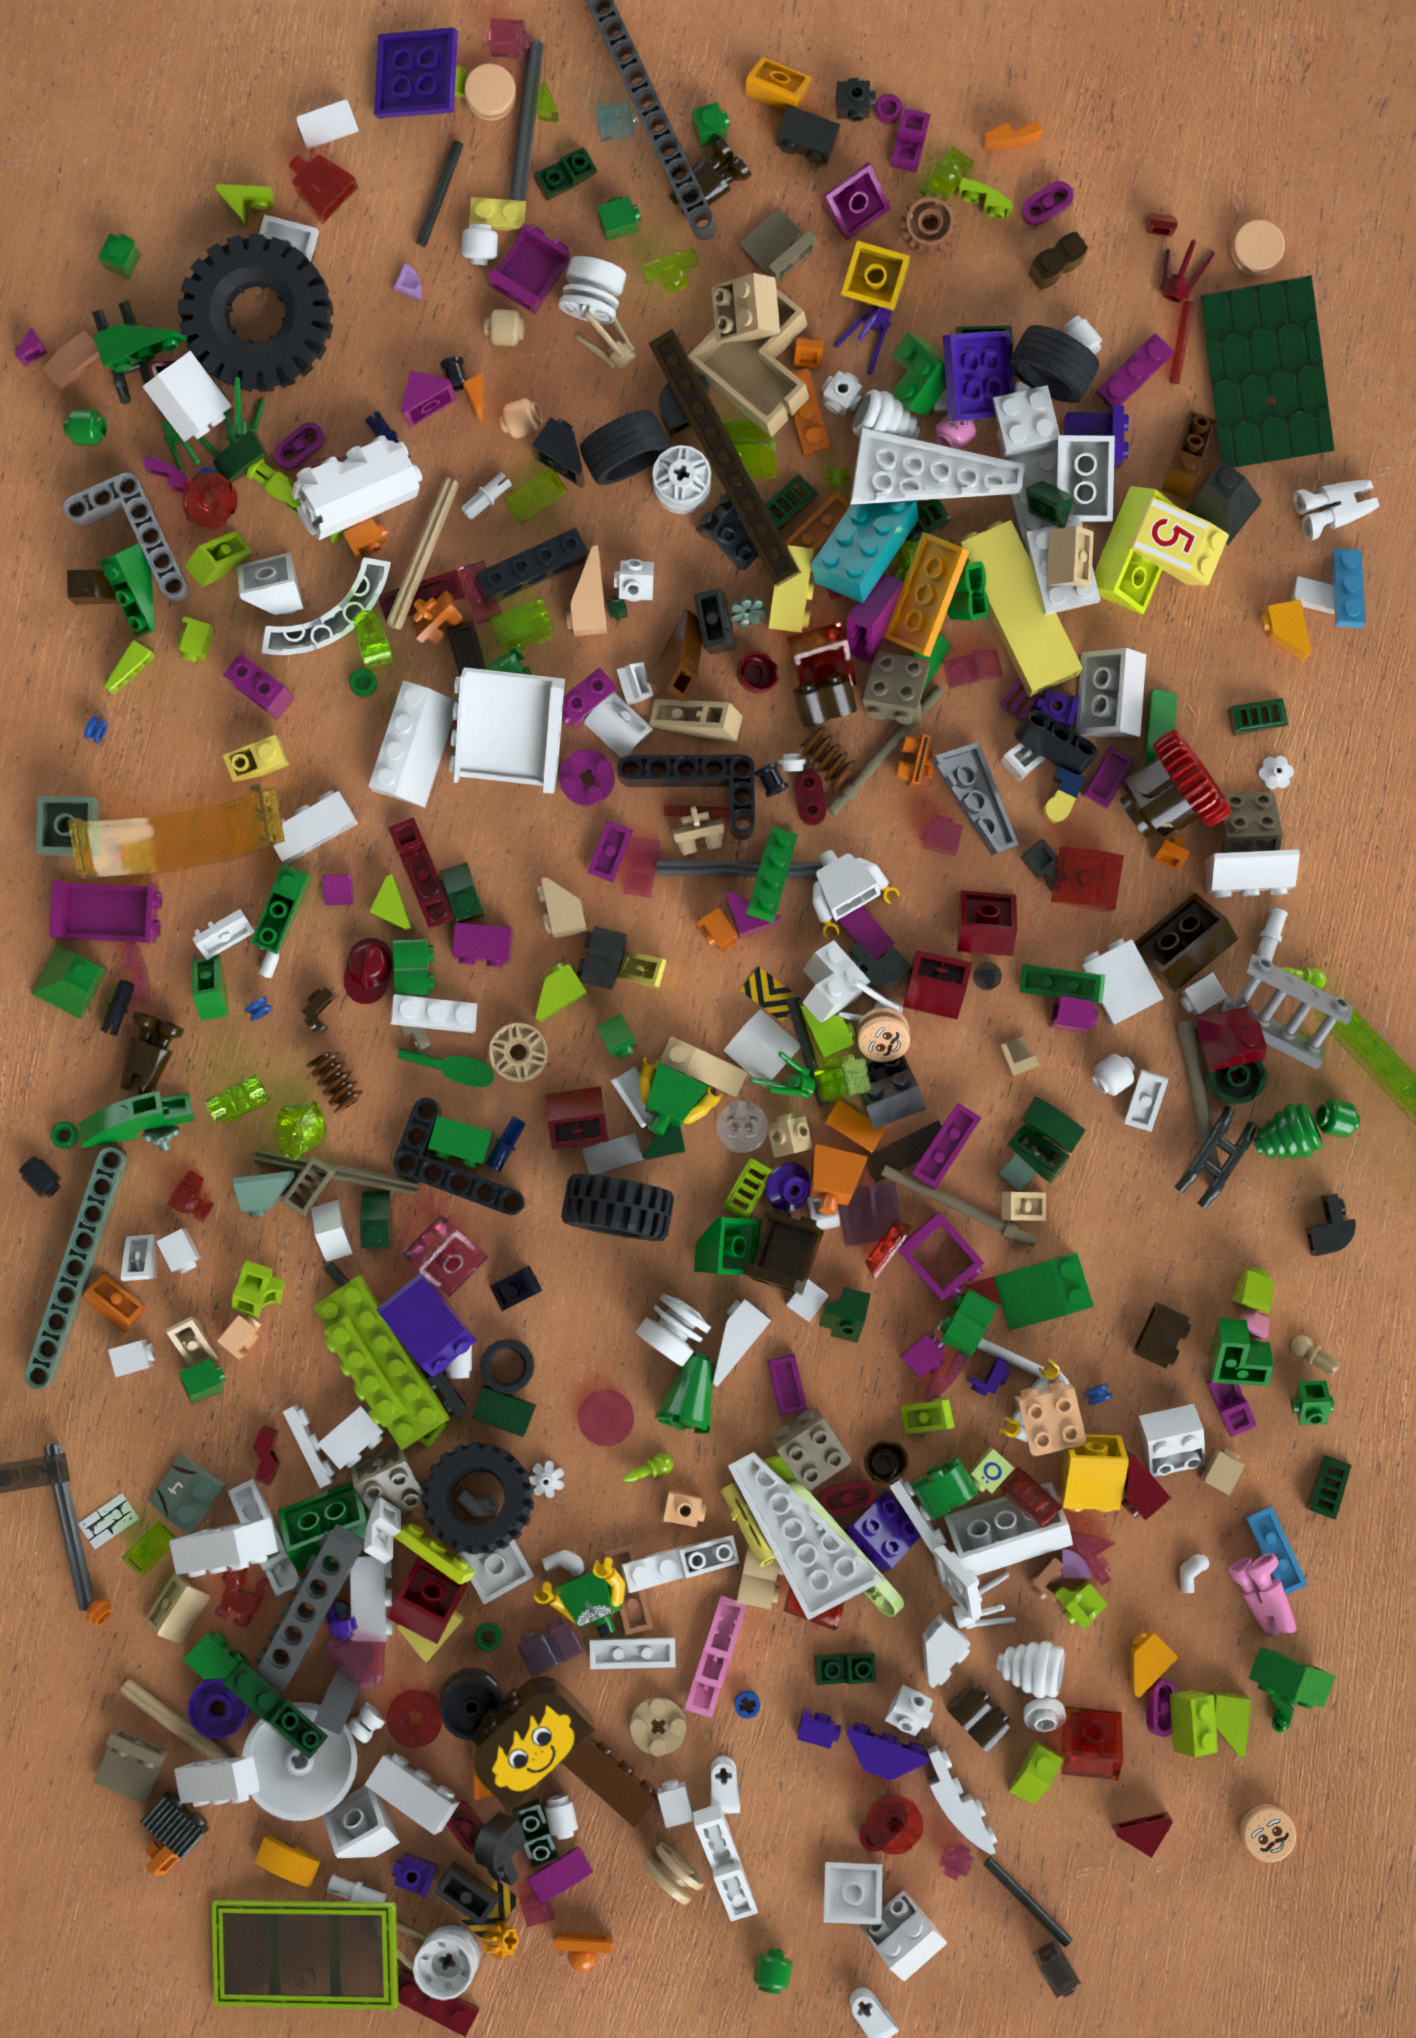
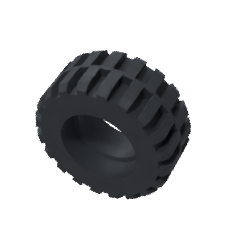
[561,1173,674,1241]
[421,1442,534,1555]

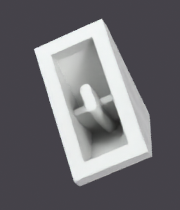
[1000,743,1046,782]
[311,1200,354,1262]
[121,1234,158,1281]

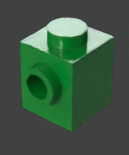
[692,102,730,148]
[597,196,641,241]
[98,233,141,279]
[179,1358,226,1405]

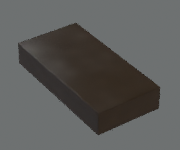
[446,621,486,676]

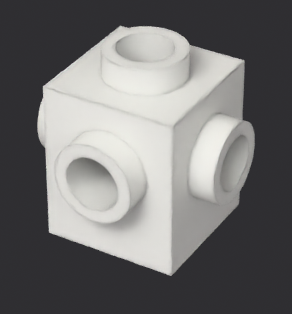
[821,371,863,417]
[614,559,654,602]
[885,1685,933,1736]

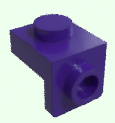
[967,1357,1011,1396]

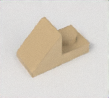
[1001,1192,1046,1221]
[166,1317,218,1367]

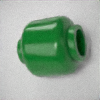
[63,409,107,445]
[1315,1099,1360,1138]
[753,1948,793,1994]

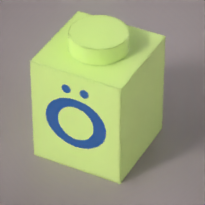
[968,1446,1014,1493]

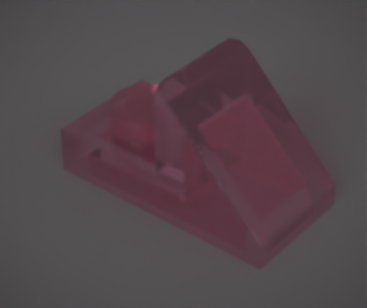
[943,649,1003,689]
[1070,1530,1115,1586]

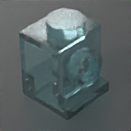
[596,101,638,142]

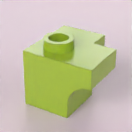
[231,1260,285,1318]
[1051,1580,1108,1630]

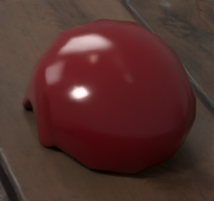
[736,651,779,694]

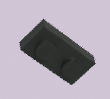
[426,1371,469,1417]

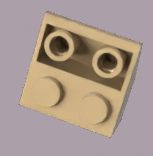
[711,273,780,343]
[537,877,588,939]

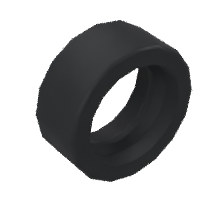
[480,1339,535,1394]

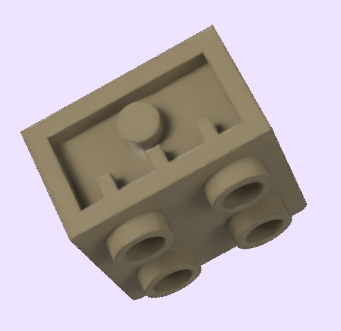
[739,208,817,284]
[1221,792,1283,853]
[350,1444,425,1515]
[94,1728,169,1804]

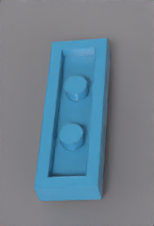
[1331,549,1366,628]
[1245,1505,1308,1595]

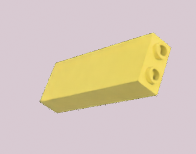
[959,520,1083,697]

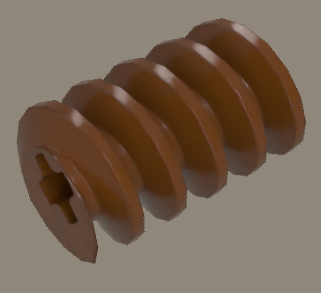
[800,727,858,790]
[306,1051,363,1114]

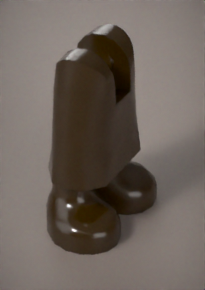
[669,136,752,216]
[120,1011,185,1095]

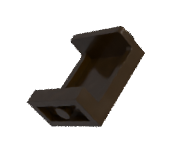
[743,1209,824,1295]

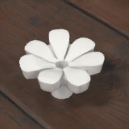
[529,1460,565,1498]

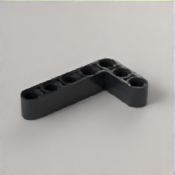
[617,754,755,840]
[393,1097,526,1215]

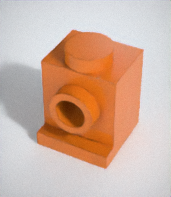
[343,517,389,563]
[696,907,738,953]

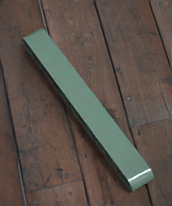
[24,1147,128,1389]

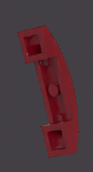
[388,817,455,930]

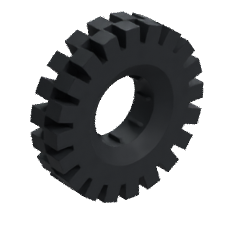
[178,234,334,392]

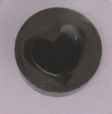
[973,962,1002,991]

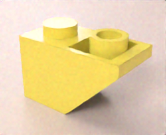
[223,735,290,782]

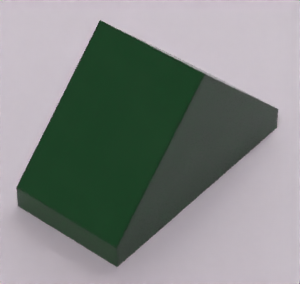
[642,1123,686,1160]

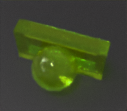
[920,146,974,202]
[642,248,697,292]

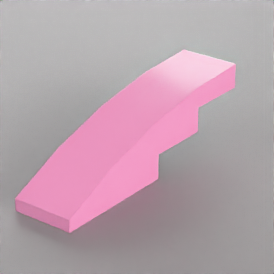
[684,1596,747,1718]

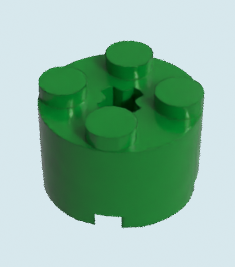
[910,1456,978,1520]

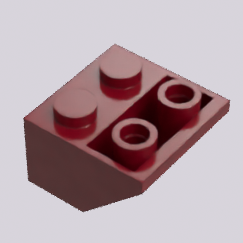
[903,950,972,1020]
[545,1086,609,1150]

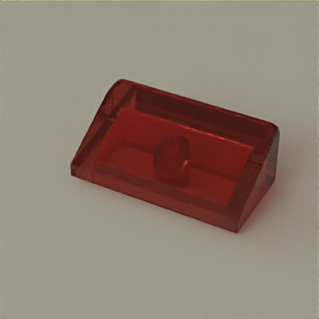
[865,1219,912,1279]

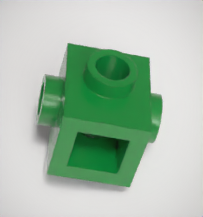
[1291,1380,1334,1425]

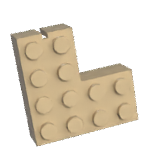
[688,288,809,437]

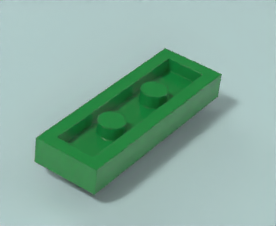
[1019,964,1105,1003]

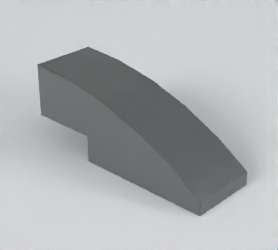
[313,1640,377,1735]

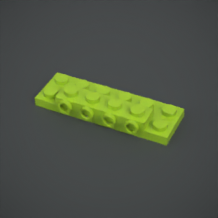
[313,1275,450,1451]

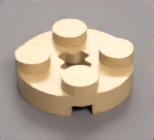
[630,1697,687,1757]

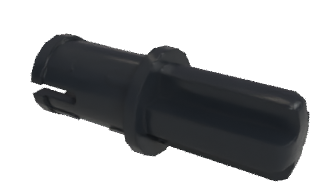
[100,980,135,1037]

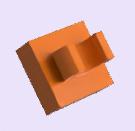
[794,335,824,369]
[1153,834,1190,872]
[145,1841,180,1875]

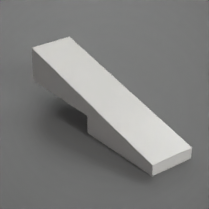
[693,1804,758,1922]

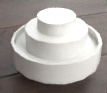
[1023,1696,1066,1732]

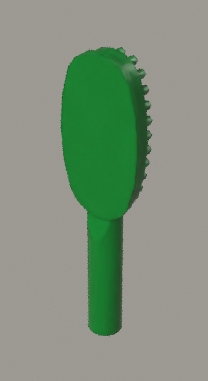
[397,1048,494,1087]

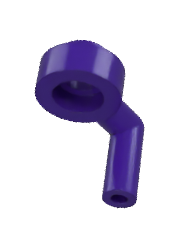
[326,1603,358,1640]

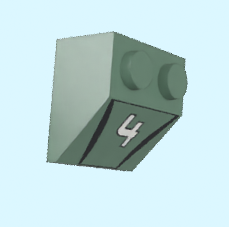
[149,1452,228,1535]

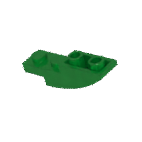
[79,1091,194,1148]

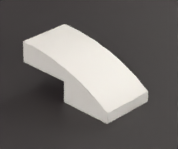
[364,1497,401,1564]

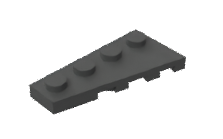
[929,742,1019,855]

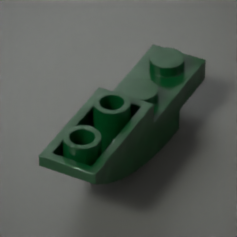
[222,1660,328,1759]

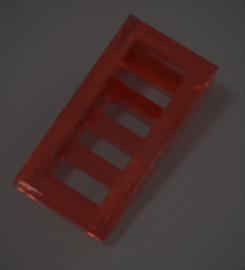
[1000,1467,1062,1527]

